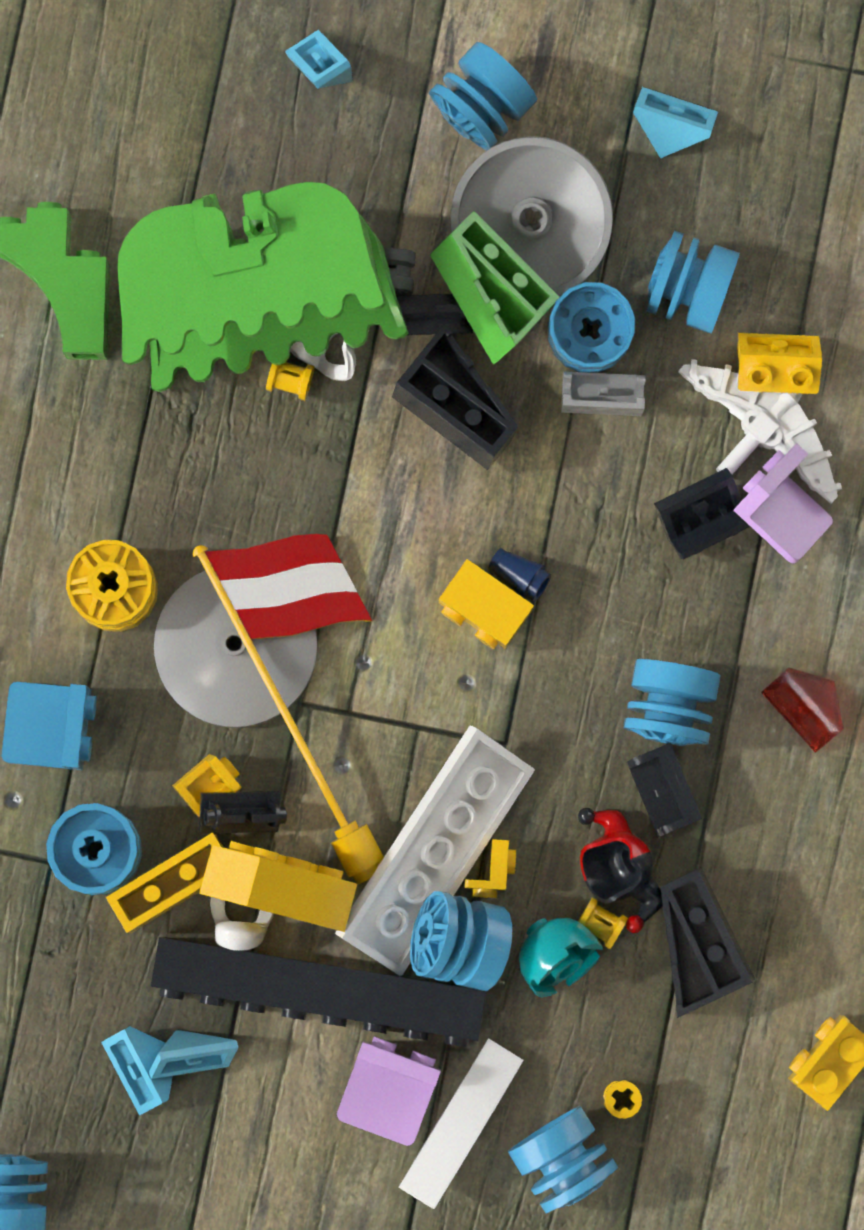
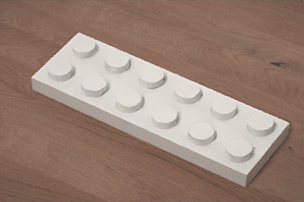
[335,725,535,976]

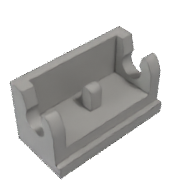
[561,371,645,416]

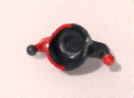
[578,808,663,934]

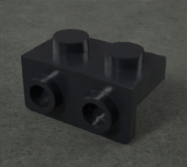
[654,468,751,559]

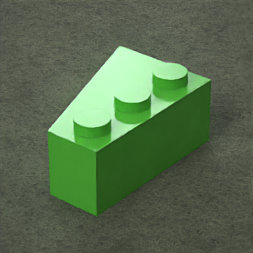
[430,211,560,365]

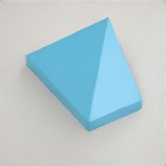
[285,30,353,89]
[633,87,718,158]
[101,1026,173,1116]
[149,1030,239,1079]

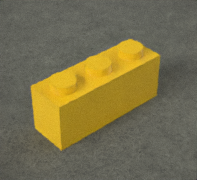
[106,833,224,933]

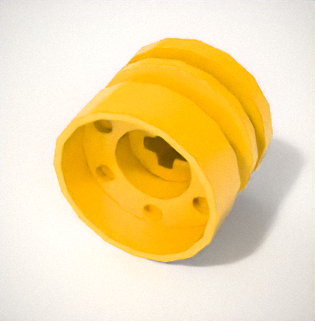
[66,540,158,632]

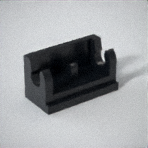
[626,743,702,837]

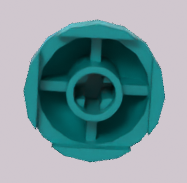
[519,918,603,998]

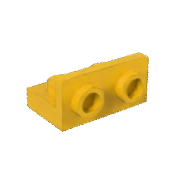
[737,333,822,394]
[788,1015,864,1111]

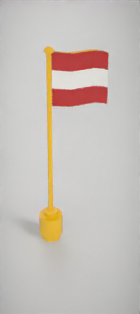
[193,534,384,885]

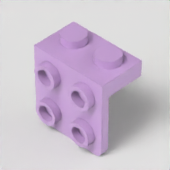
[734,443,833,563]
[337,1036,441,1146]

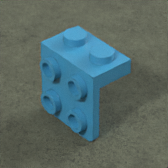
[2,682,96,770]

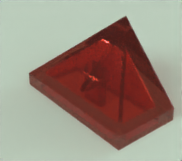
[761,668,844,753]

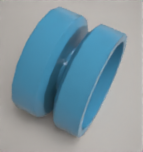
[46,803,142,895]

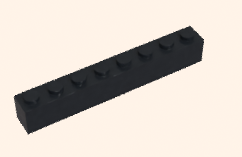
[150,937,486,1047]

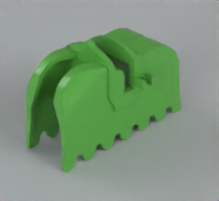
[117,182,408,392]

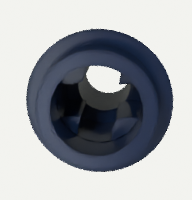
[488,548,551,602]

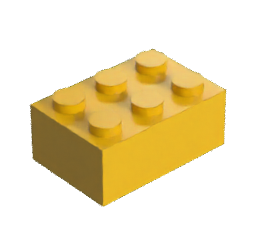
[199,841,357,932]

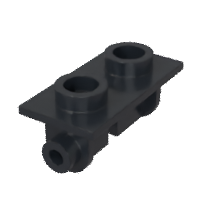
[396,294,473,336]
[199,791,287,834]

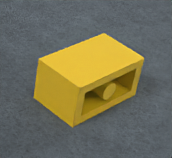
[439,559,534,649]

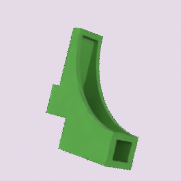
[0,202,110,360]

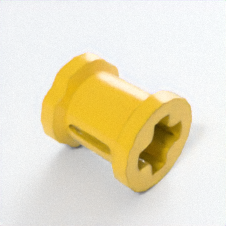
[266,362,315,401]
[578,897,628,949]
[603,1080,642,1119]

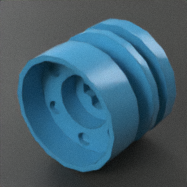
[429,42,537,150]
[646,230,740,334]
[548,282,635,373]
[623,659,721,746]
[410,891,512,991]
[508,1106,619,1213]
[0,1154,48,1230]

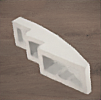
[399,1038,524,1209]

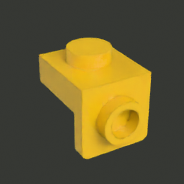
[172,754,242,817]
[465,839,516,898]

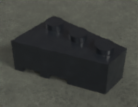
[392,322,518,470]
[661,867,755,1018]

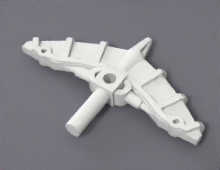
[678,359,842,504]

